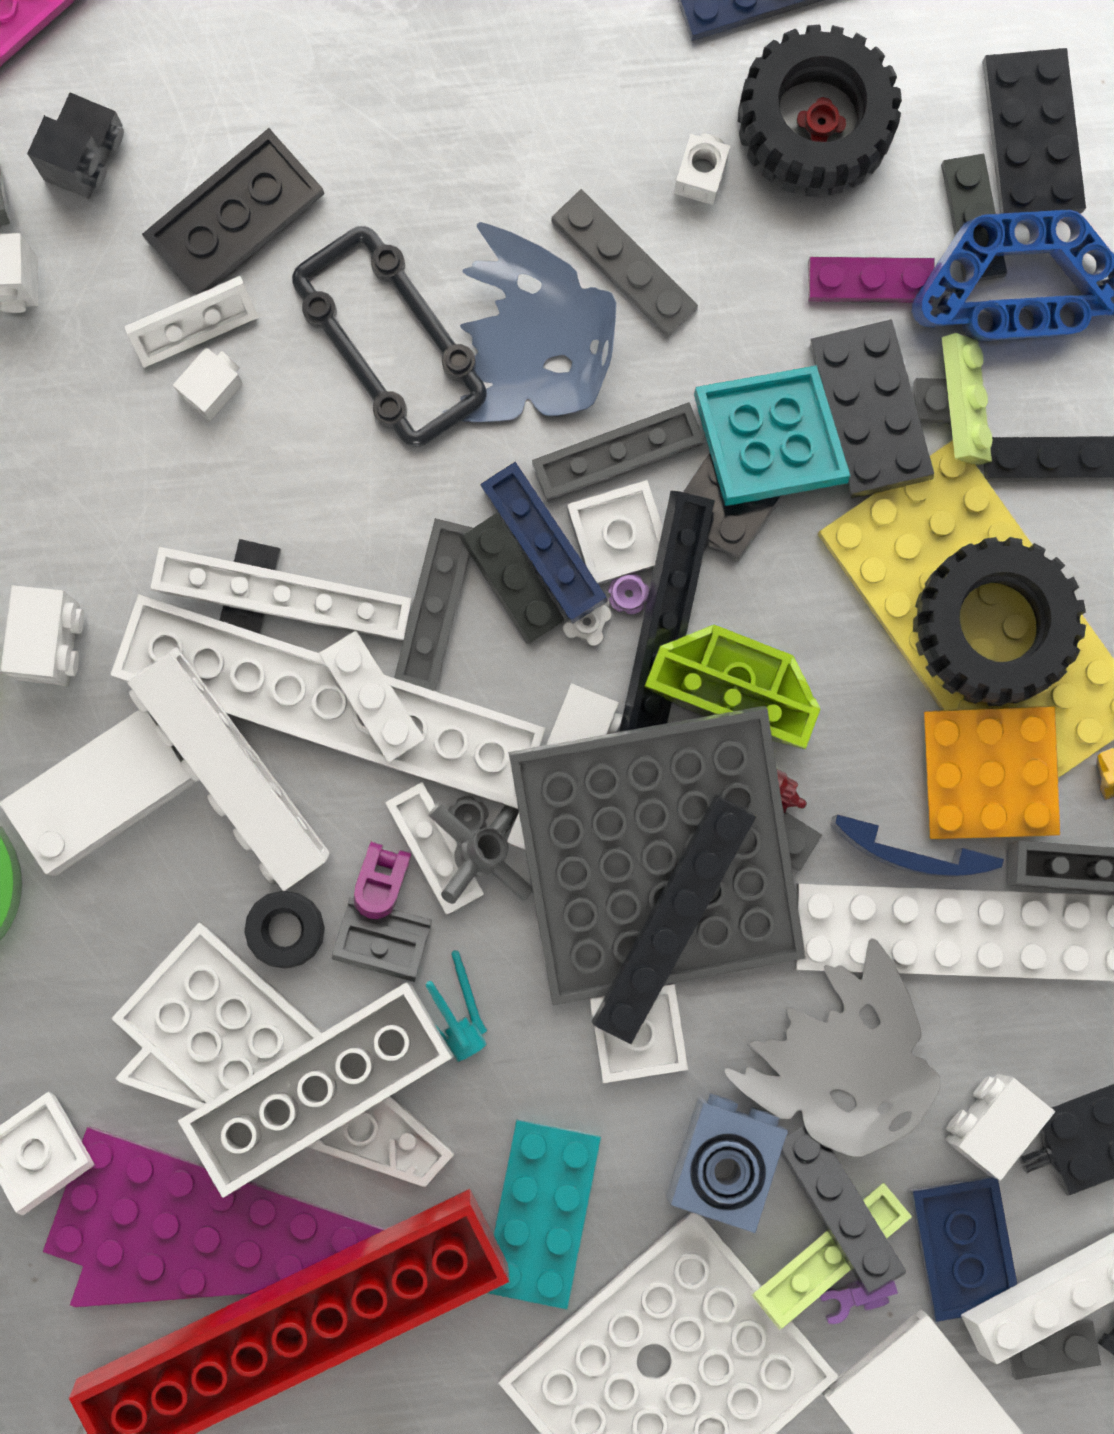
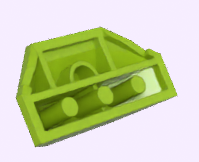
[644,624,821,749]

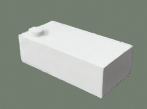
[0,709,198,876]

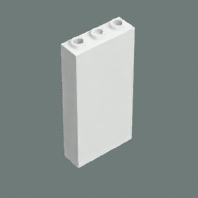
[822,1309,1023,1434]

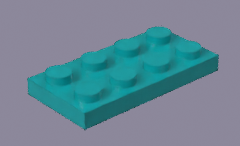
[488,1119,601,1309]

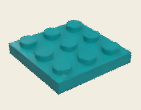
[694,365,850,506]

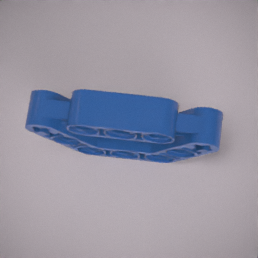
[912,210,1114,341]

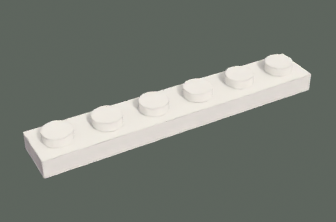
[150,547,412,641]

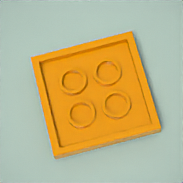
[924,706,1061,839]

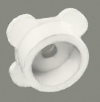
[563,605,611,646]

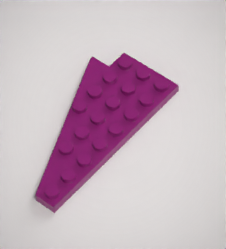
[43,1126,386,1308]

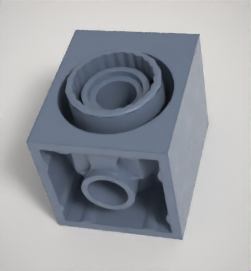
[666,1093,788,1233]

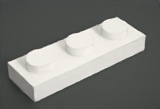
[124,276,259,368]
[319,630,425,763]
[385,782,484,915]

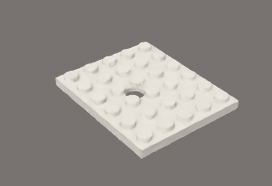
[498,1212,839,1434]

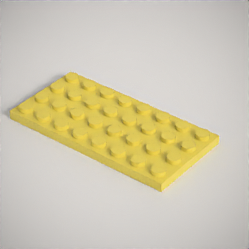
[818,440,1114,778]

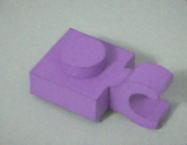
[819,1280,898,1324]

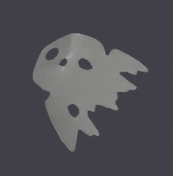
[724,938,940,1157]

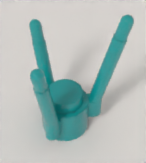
[425,950,488,1062]

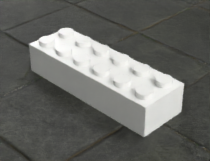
[178,982,453,1197]

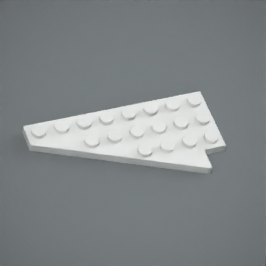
[111,922,455,1187]

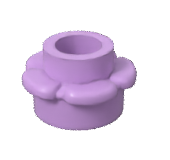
[609,574,649,615]

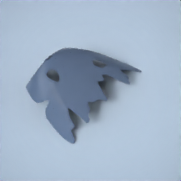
[443,222,617,422]

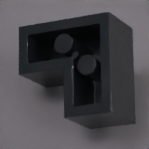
[27,92,124,199]

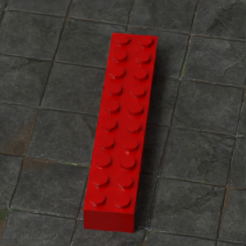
[69,1189,509,1434]

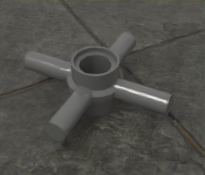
[428,803,532,904]

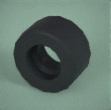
[244,891,325,969]

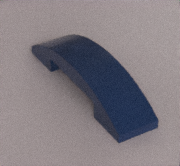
[830,814,1004,877]

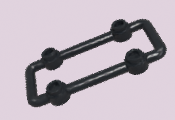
[292,226,487,447]

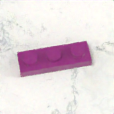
[808,257,935,303]

